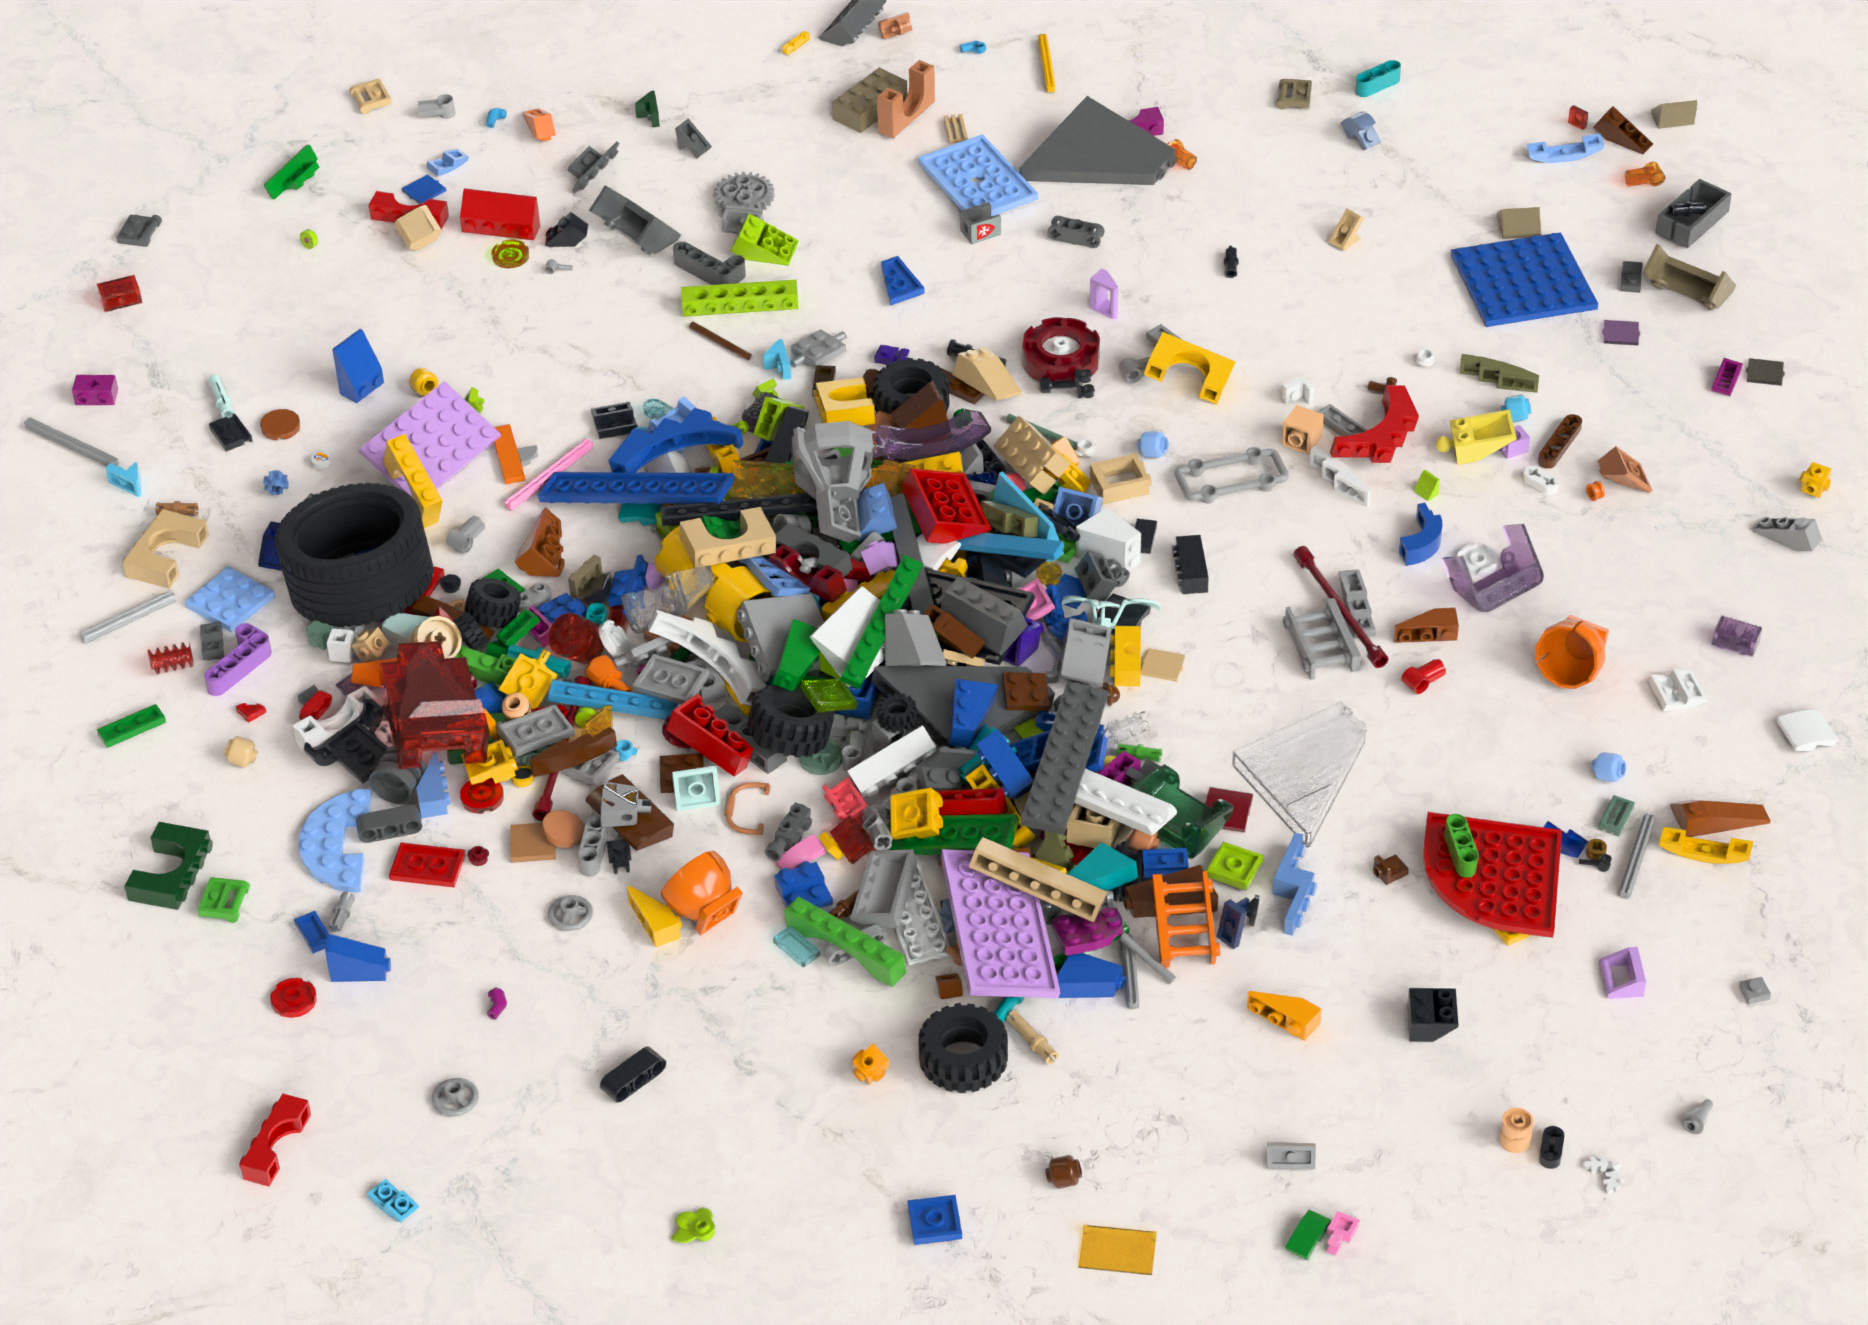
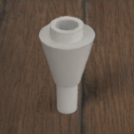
[1681,1099,1713,1134]

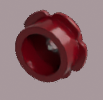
[467,846,489,866]

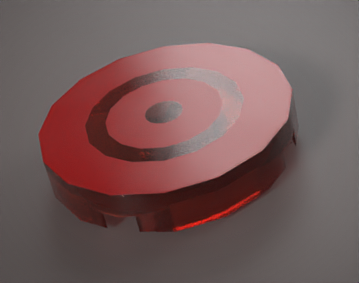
[460,778,504,814]

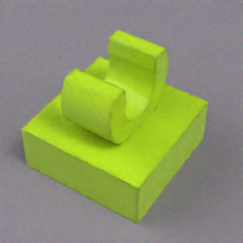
[752,378,778,400]
[464,387,485,414]

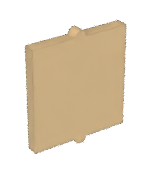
[1140,648,1185,682]

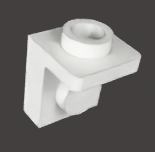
[1282,377,1314,404]

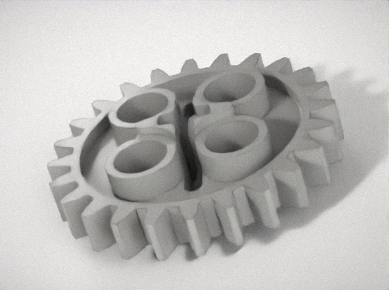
[713,172,775,212]

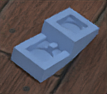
[426,148,469,176]

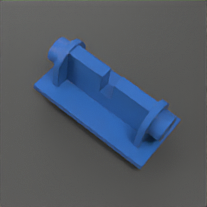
[1044,584,1065,624]

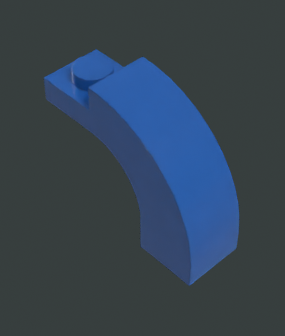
[1399,503,1443,566]

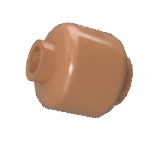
[1126,828,1160,852]

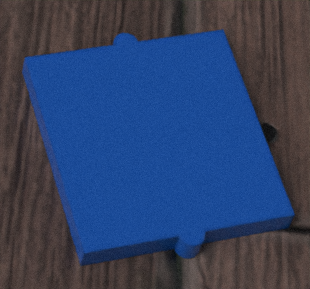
[402,174,447,204]
[1054,573,1087,609]

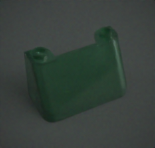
[1131,764,1234,859]

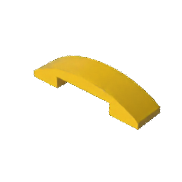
[1659,827,1753,864]

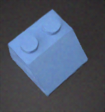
[857,483,897,541]
[1053,487,1103,526]

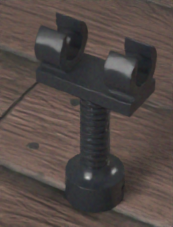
[1040,369,1095,398]

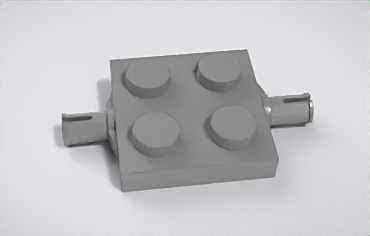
[790,329,847,368]
[612,636,674,668]

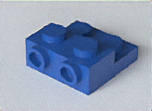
[536,592,588,639]
[774,861,833,908]

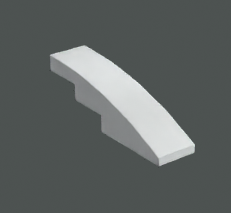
[1310,446,1371,507]

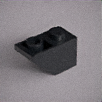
[545,212,588,247]

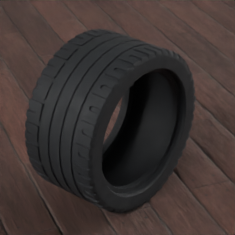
[275,483,434,627]

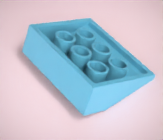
[992,471,1064,569]

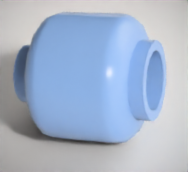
[1137,431,1169,458]
[1592,752,1626,782]

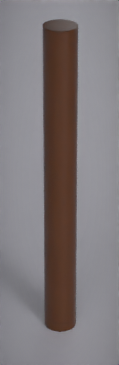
[689,321,752,360]

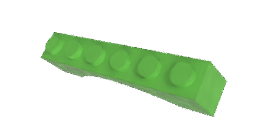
[784,896,906,987]

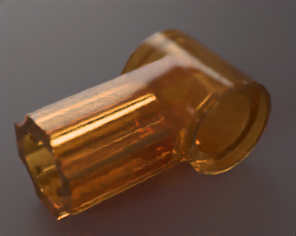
[1167,139,1197,170]
[1625,162,1666,187]

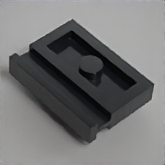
[209,413,253,452]

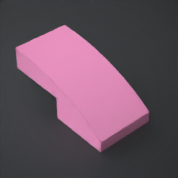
[776,834,826,870]

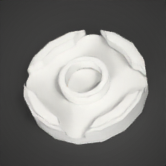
[1456,544,1498,577]
[598,620,631,659]

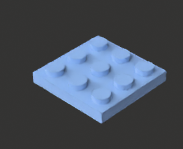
[185,566,275,632]

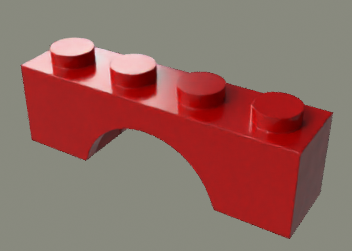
[369,191,449,230]
[239,1093,311,1187]

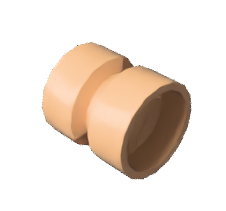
[1500,1107,1533,1153]

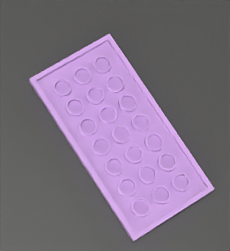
[940,849,1060,998]

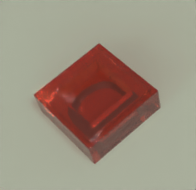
[1568,105,1589,130]

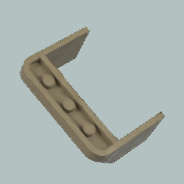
[1643,244,1736,310]

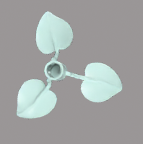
[1061,596,1161,638]

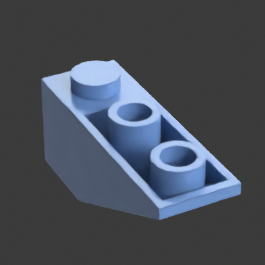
[416,753,450,818]

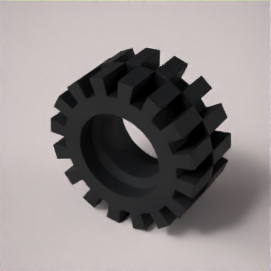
[452,612,489,651]
[877,693,917,733]

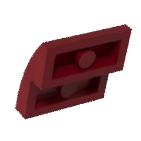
[1201,787,1253,833]

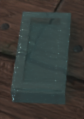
[773,926,820,968]

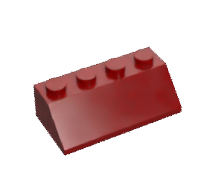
[460,188,540,241]

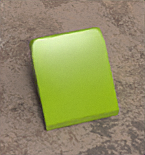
[1414,470,1440,501]

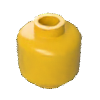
[409,368,438,396]

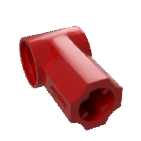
[1401,659,1446,694]

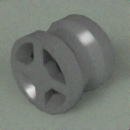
[1108,561,1130,587]

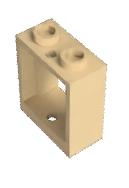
[1090,454,1152,505]

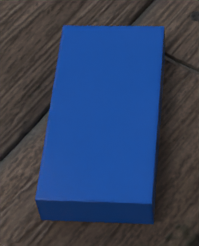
[294,911,330,954]

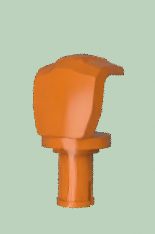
[584,655,632,692]

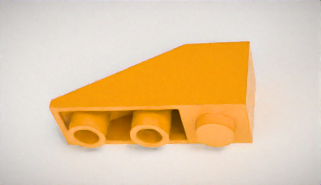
[1247,991,1321,1041]

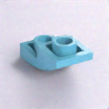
[368,1179,419,1223]

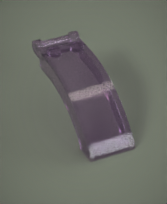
[872,409,992,460]

